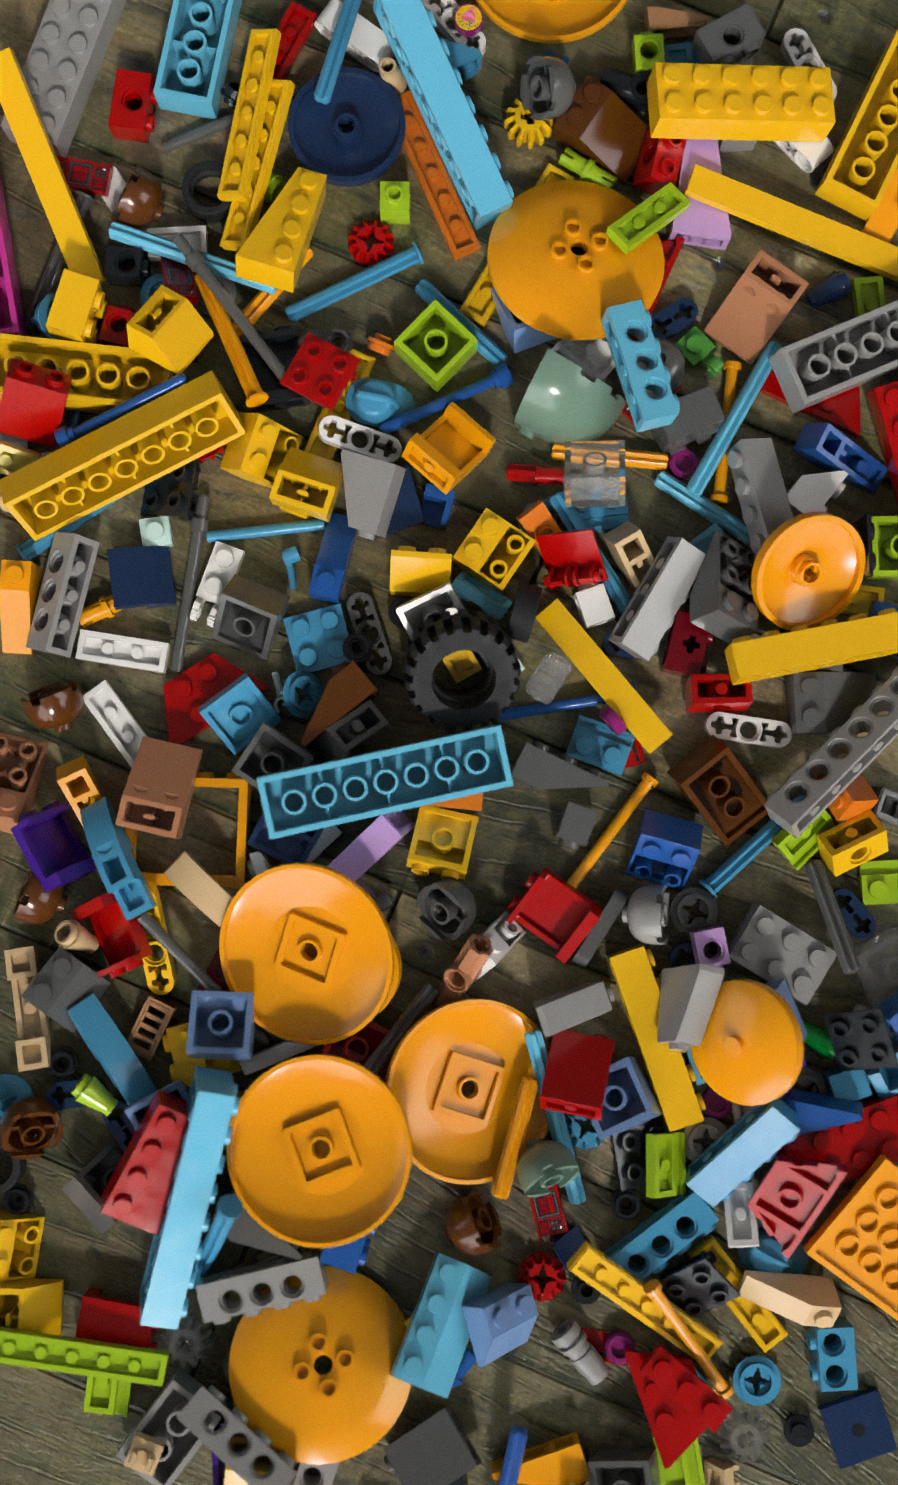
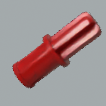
[506,462,566,486]

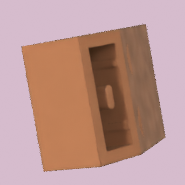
[703,250,810,365]
[0,732,48,834]
[115,736,203,839]

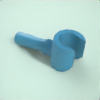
[282,546,301,589]

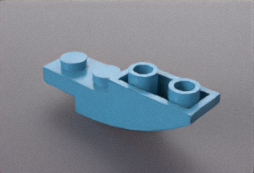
[80,796,157,920]

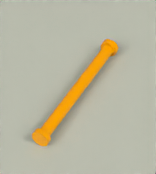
[710,360,742,504]
[567,772,659,889]
[643,1279,734,1399]

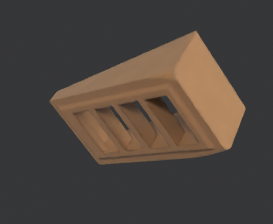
[644,6,708,40]
[127,993,179,1061]

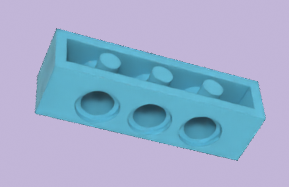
[600,299,680,433]

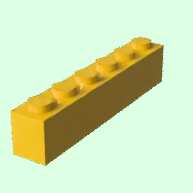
[724,608,898,685]
[606,944,706,1132]

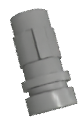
[551,1318,610,1386]

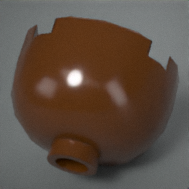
[110,165,165,229]
[20,679,84,732]
[12,869,68,925]
[0,1096,63,1160]
[445,1189,502,1256]

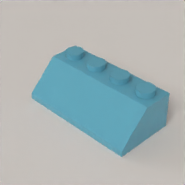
[390,1253,492,1398]

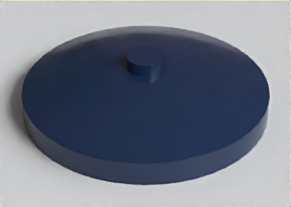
[288,67,406,187]

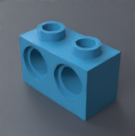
[806,1318,858,1392]

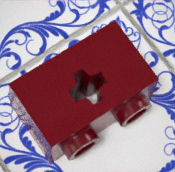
[660,610,714,678]

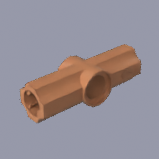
[435,934,494,1007]

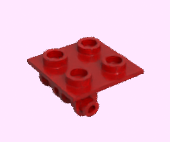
[279,332,361,411]
[536,528,609,589]

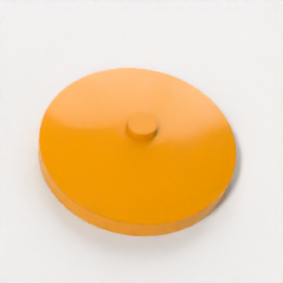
[751,512,866,631]
[690,979,804,1106]

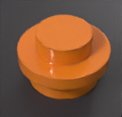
[367,332,395,357]

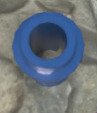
[452,1346,476,1388]

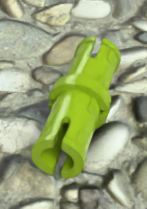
[558,147,617,188]

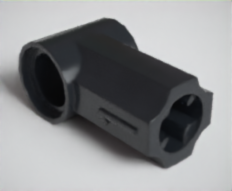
[600,67,651,112]

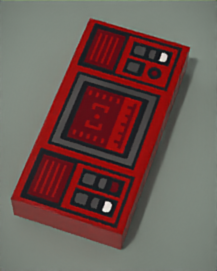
[56,155,114,197]
[160,256,199,305]
[529,1184,568,1239]

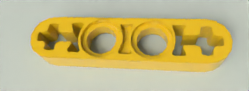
[137,879,177,995]

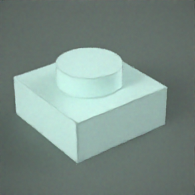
[139,516,174,547]

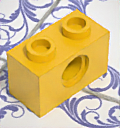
[817,809,889,877]

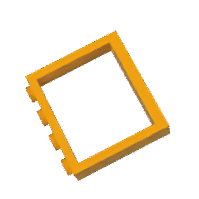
[125,772,252,888]

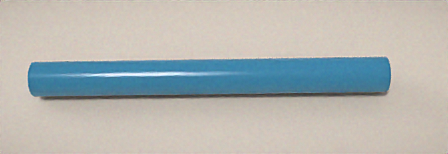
[206,519,326,543]

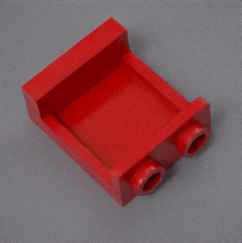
[0,358,73,448]
[506,866,603,964]
[69,893,153,979]
[540,1028,615,1121]
[75,1287,160,1350]

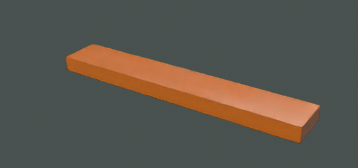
[398,90,481,261]

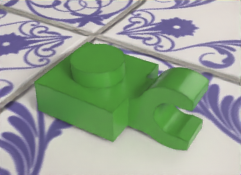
[676,326,724,378]

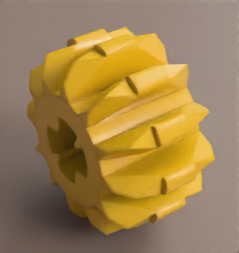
[504,98,554,150]

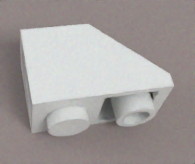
[787,470,848,517]
[476,911,526,980]

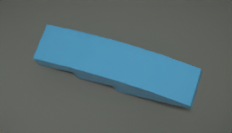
[66,992,158,1106]

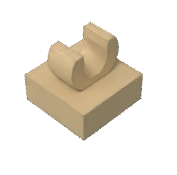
[123,1431,166,1477]
[704,1457,740,1485]

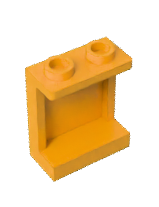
[401,402,496,495]

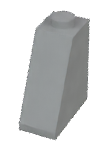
[341,449,406,541]
[657,963,725,1052]
[532,978,615,1037]

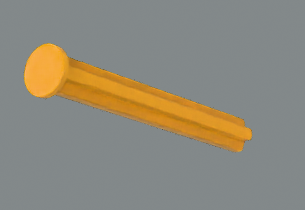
[194,273,269,408]

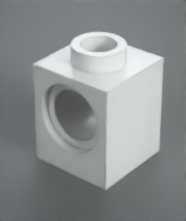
[573,583,615,630]

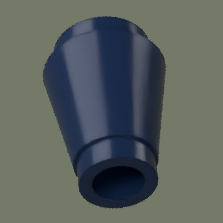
[805,270,852,309]

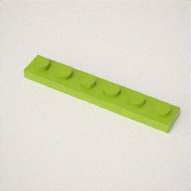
[0,1327,169,1387]

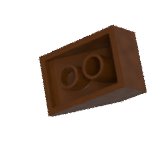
[553,75,649,186]
[300,660,379,750]
[667,735,768,847]

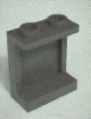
[383,1405,482,1485]

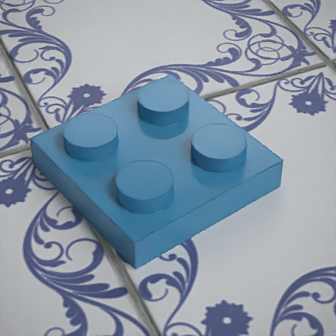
[283,604,353,673]
[197,673,282,755]

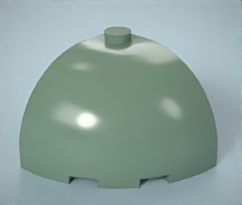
[514,348,626,445]

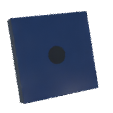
[817,1387,898,1469]

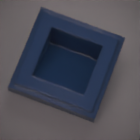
[550,1224,585,1271]

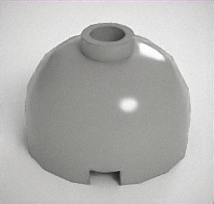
[622,885,671,945]

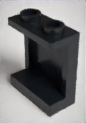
[239,326,310,413]

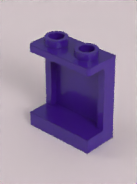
[11,801,97,893]

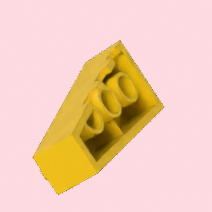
[235,167,327,293]

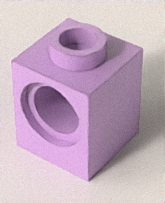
[689,925,731,969]

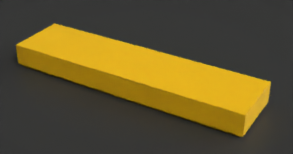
[688,1234,788,1353]

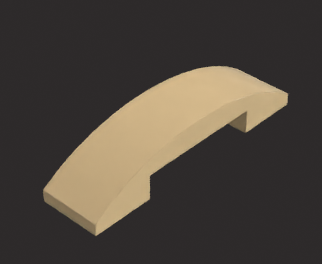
[163,850,234,928]
[4,946,51,1072]

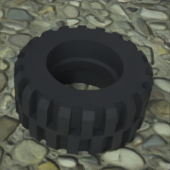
[402,609,521,731]

